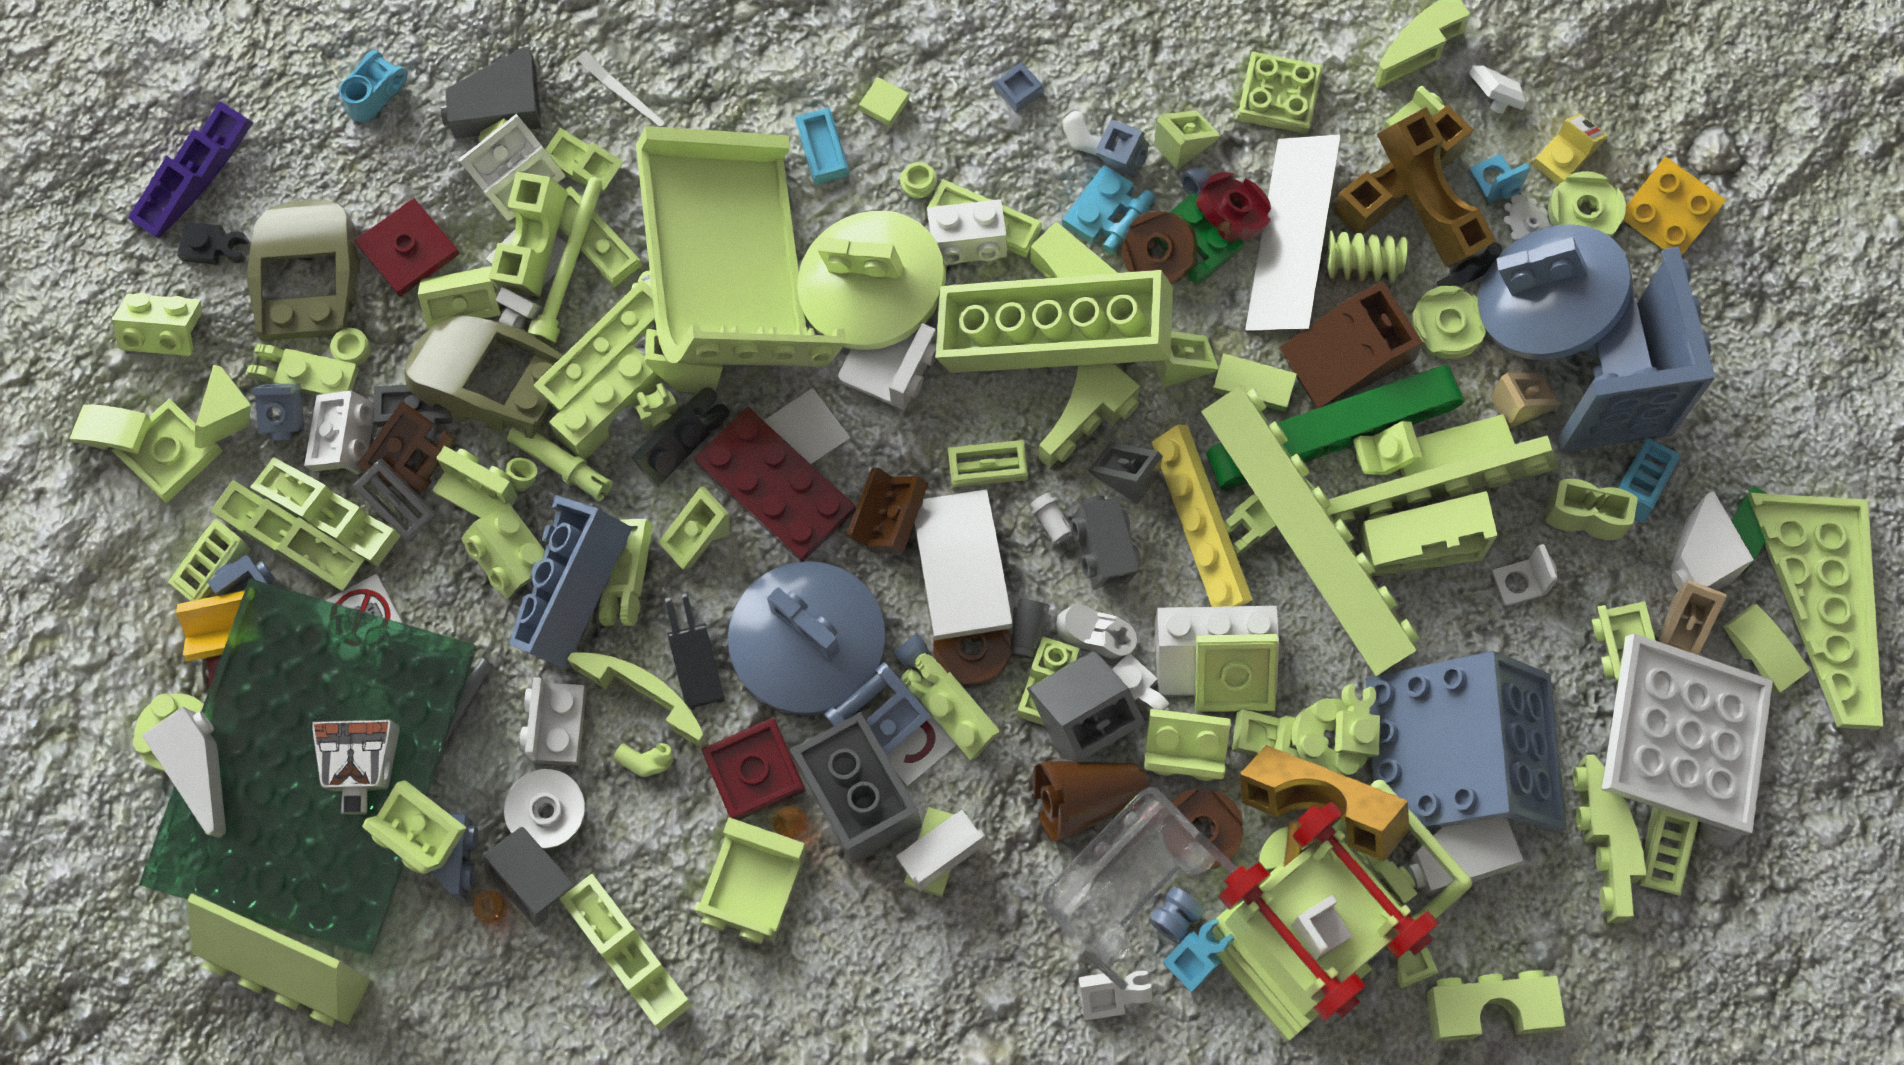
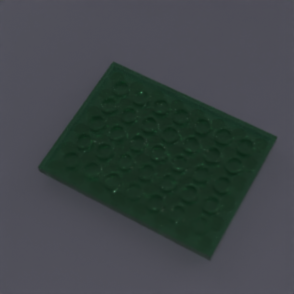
[139,578,478,956]

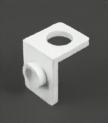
[1492,544,1557,606]

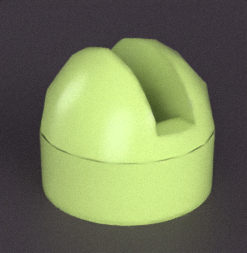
[505,458,537,492]

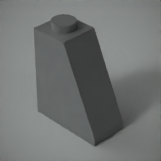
[440,46,542,139]

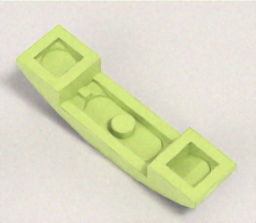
[567,652,708,749]

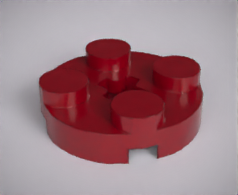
[1196,172,1271,242]

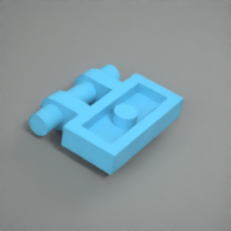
[1062,165,1156,255]

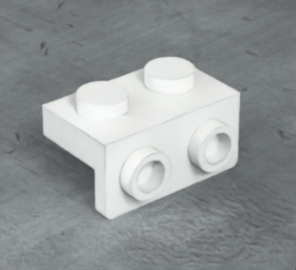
[927,199,1007,265]

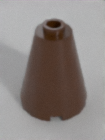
[1032,761,1149,841]

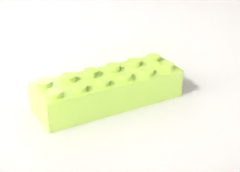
[935,270,1173,373]

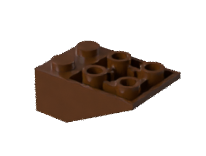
[1279,281,1423,409]

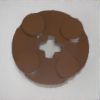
[1122,210,1198,285]
[933,629,1011,688]
[1161,789,1243,872]

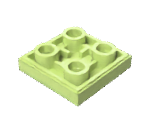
[1237,52,1323,135]

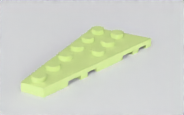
[1326,435,1559,524]
[1748,493,1883,730]

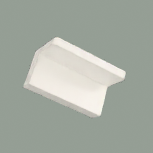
[896,809,986,892]

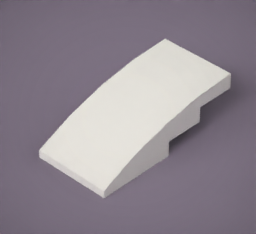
[914,489,1013,640]

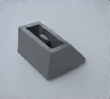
[1027,651,1145,762]

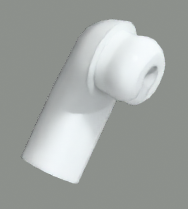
[1063,111,1101,156]

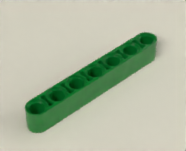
[1206,365,1465,490]

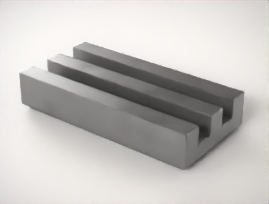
[352,458,436,541]

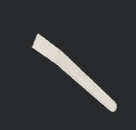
[576,50,664,126]

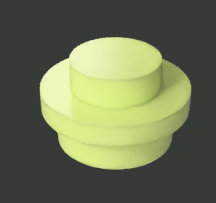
[900,162,937,199]

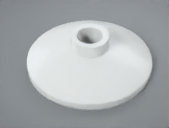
[504,769,585,849]

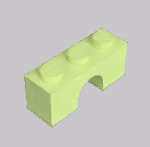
[488,172,568,297]
[549,344,664,460]
[1426,970,1566,1043]

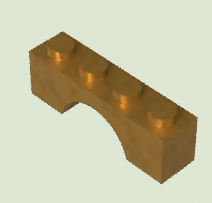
[1334,104,1474,235]
[1376,107,1496,267]
[1240,745,1409,861]

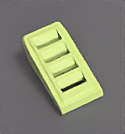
[168,519,251,601]
[1639,807,1699,896]

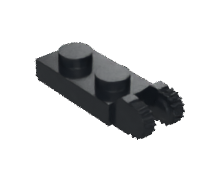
[632,387,730,487]

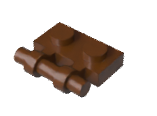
[357,401,457,500]

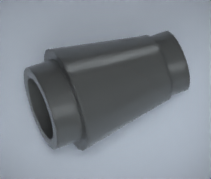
[1011,599,1051,659]

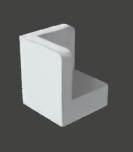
[1292,895,1352,961]

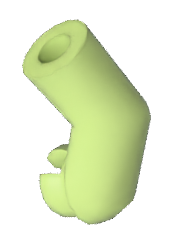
[613,743,673,777]

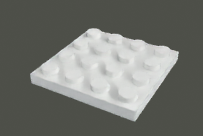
[1602,634,1773,836]

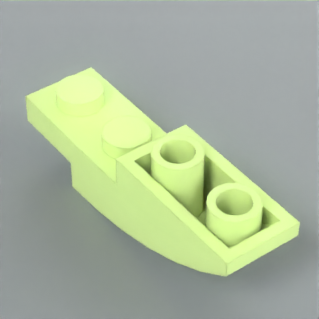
[1573,755,1647,923]

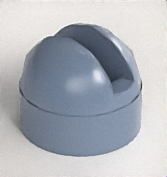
[1181,166,1210,196]
[893,633,928,667]

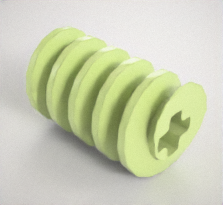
[1326,231,1407,284]

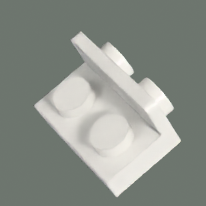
[304,390,374,475]
[520,677,587,766]

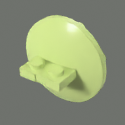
[797,211,946,350]

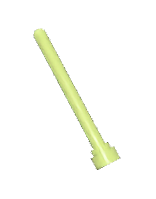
[528,177,602,346]

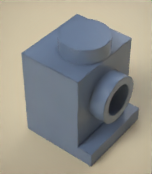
[1095,119,1150,177]
[252,383,304,440]

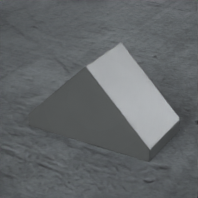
[1089,441,1163,505]

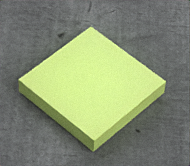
[112,399,223,503]
[1195,634,1278,712]

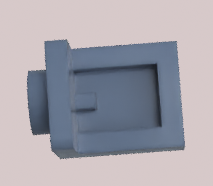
[207,554,277,598]

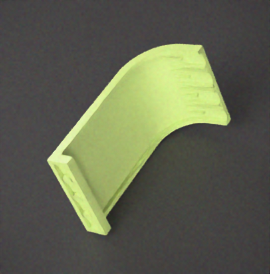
[636,126,845,367]

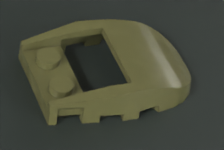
[247,199,360,341]
[404,316,564,439]

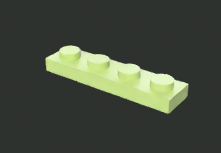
[533,280,656,412]

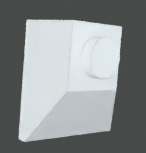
[1670,491,1753,591]

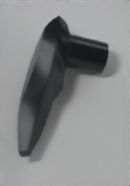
[1436,242,1502,287]

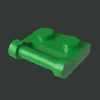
[1155,192,1244,286]

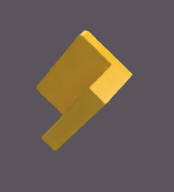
[176,588,267,662]

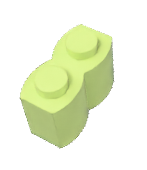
[1545,479,1638,540]

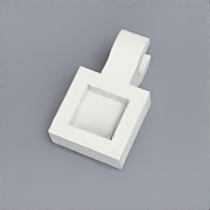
[1112,653,1170,714]
[1078,971,1153,1021]

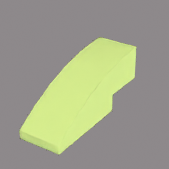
[1374,0,1470,88]

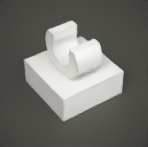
[496,287,544,329]

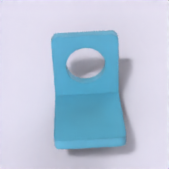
[1469,154,1531,204]

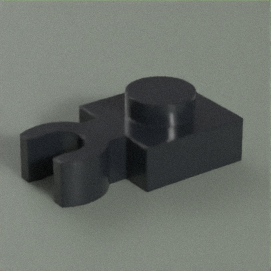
[177,222,249,265]

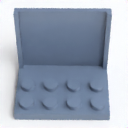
[1557,247,1715,453]
[1365,651,1567,833]

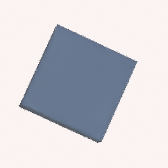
[993,62,1044,113]

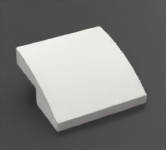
[459,114,566,222]

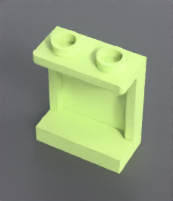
[694,817,808,945]

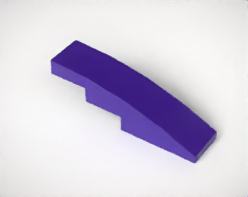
[128,101,254,238]

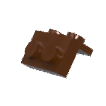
[847,468,929,553]

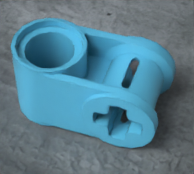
[339,50,408,122]

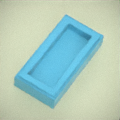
[795,107,850,185]

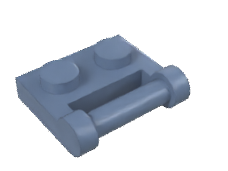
[824,662,931,755]

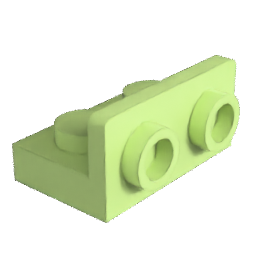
[1144,709,1230,781]

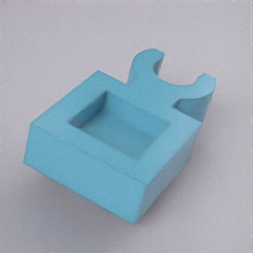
[1163,918,1234,993]

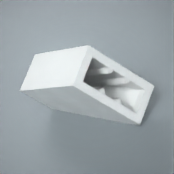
[1408,817,1524,898]

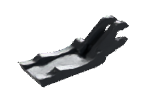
[665,593,725,710]

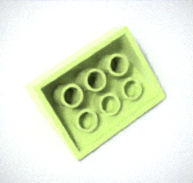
[187,893,371,1027]

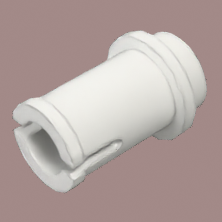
[1030,493,1072,545]

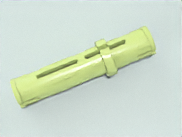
[507,427,613,501]

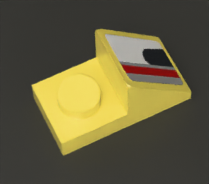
[1532,113,1608,185]

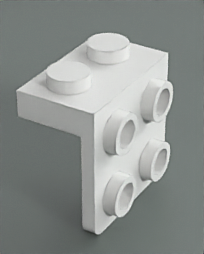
[839,323,936,411]

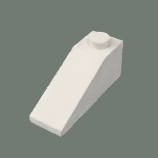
[142,707,226,838]

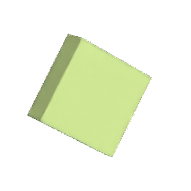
[859,77,909,127]

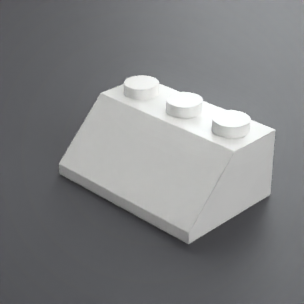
[1154,606,1279,697]

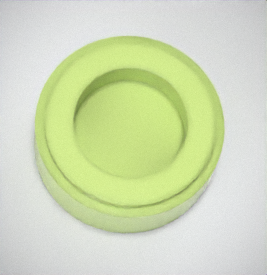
[330,328,371,366]

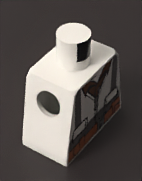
[313,720,400,814]

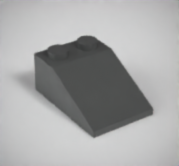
[790,712,922,865]

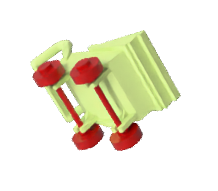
[1213,780,1472,1043]

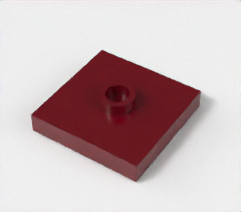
[354,198,459,297]
[701,717,806,821]

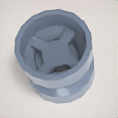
[1148,886,1205,944]

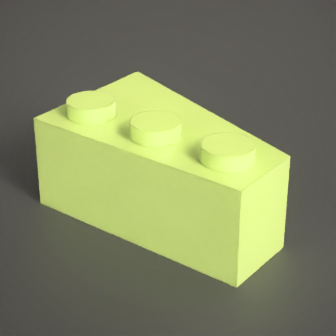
[1359,491,1497,577]

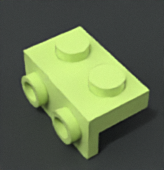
[112,293,203,356]
[433,446,518,519]
[461,502,545,599]
[1591,601,1656,689]
[362,780,466,874]

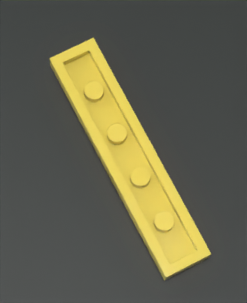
[1152,424,1253,607]

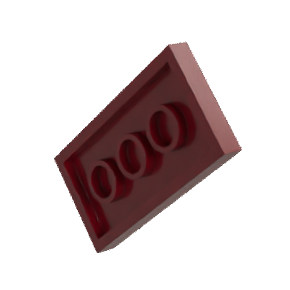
[693,407,856,562]

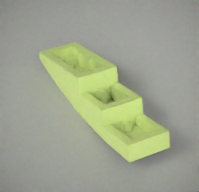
[251,457,400,567]
[210,480,365,592]
[559,874,693,1031]

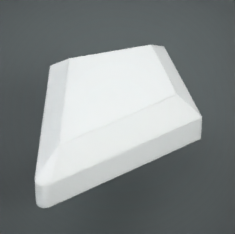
[1469,66,1526,114]

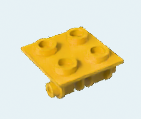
[1623,156,1726,256]

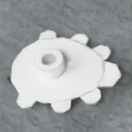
[1503,194,1553,240]

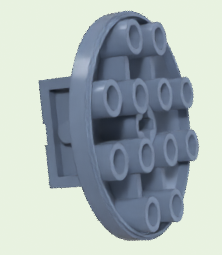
[1478,225,1633,361]
[728,562,886,716]

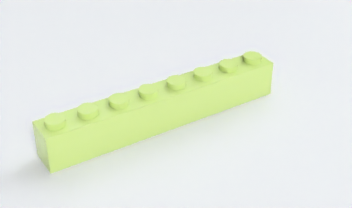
[1201,385,1420,676]

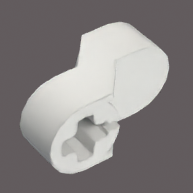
[1056,604,1137,659]

